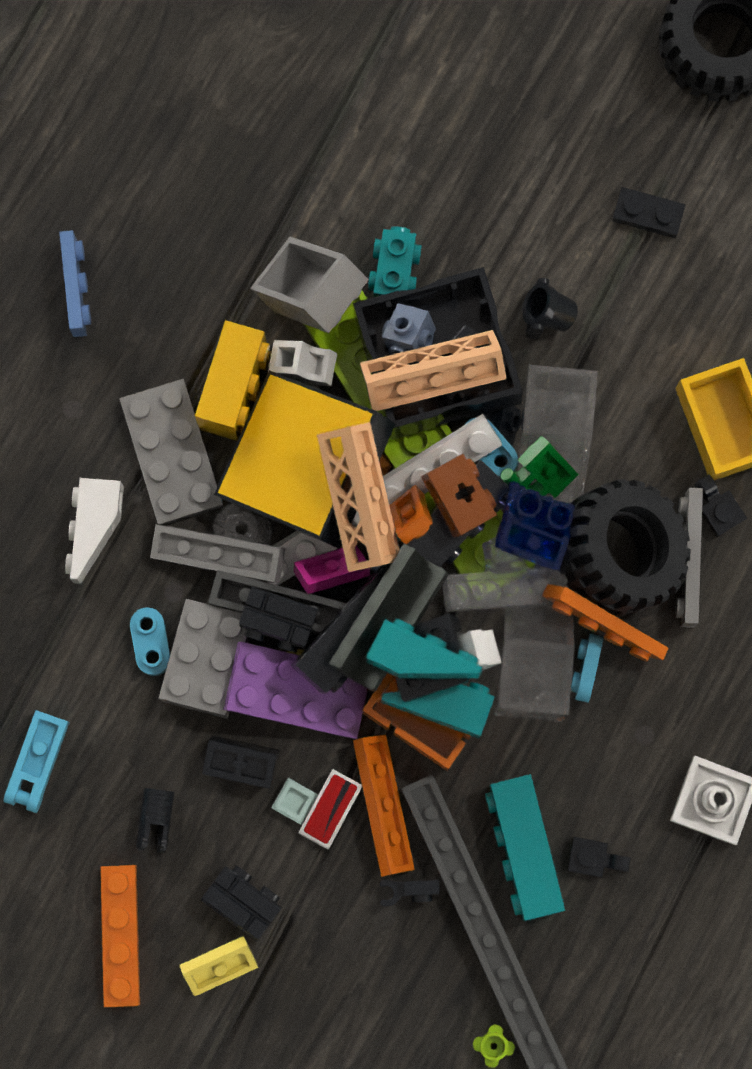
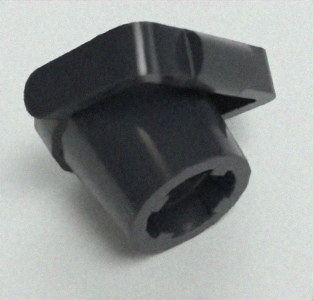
[522,278,578,340]

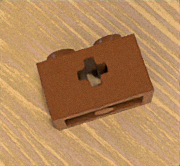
[421,454,497,538]

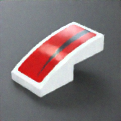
[298,769,362,850]

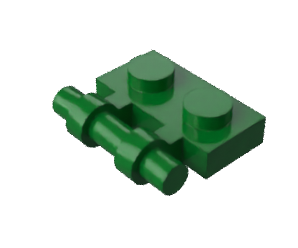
[501,435,579,511]

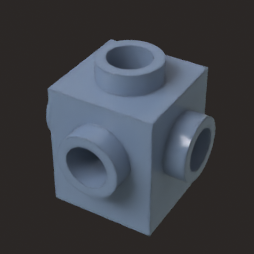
[382,303,436,362]

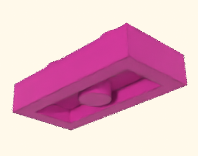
[293,545,370,594]

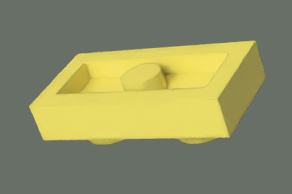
[180,936,258,997]

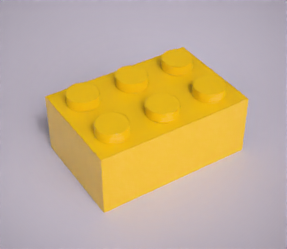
[195,320,271,441]
[675,358,752,480]

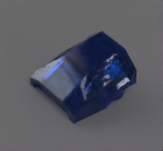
[494,481,575,571]

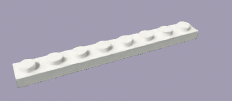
[267,414,502,585]

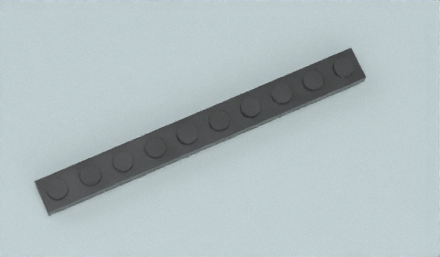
[401,774,568,1069]

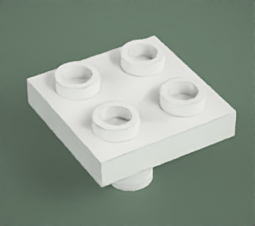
[670,756,752,845]

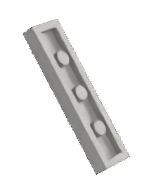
[675,488,703,628]
[150,525,285,582]

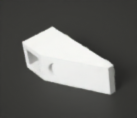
[65,478,124,584]

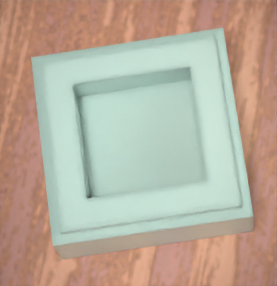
[271,778,318,825]

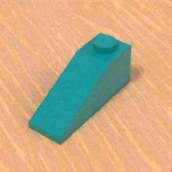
[381,682,495,739]

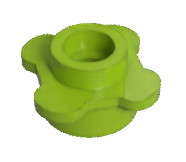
[473,1025,515,1068]

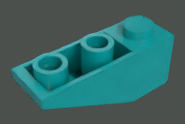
[366,619,482,678]

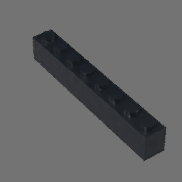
[291,460,511,694]

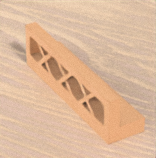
[360,330,507,411]
[317,422,400,572]

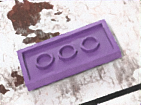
[223,642,367,739]

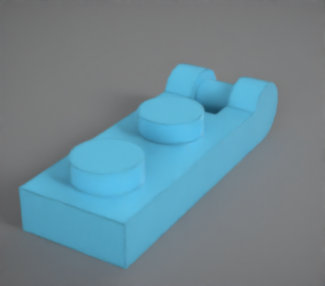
[4,710,69,813]

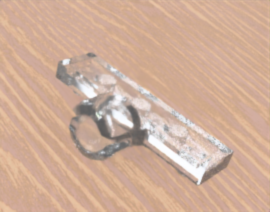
[442,536,569,612]

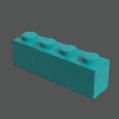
[485,774,565,921]

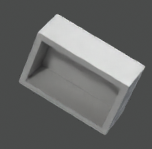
[250,237,369,333]
[159,599,250,719]

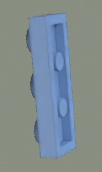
[60,230,91,337]

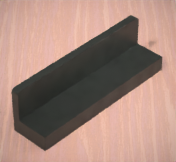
[329,544,448,692]

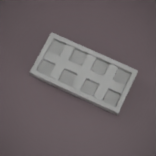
[119,378,224,525]

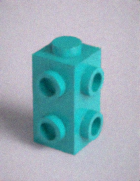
[368,226,422,298]

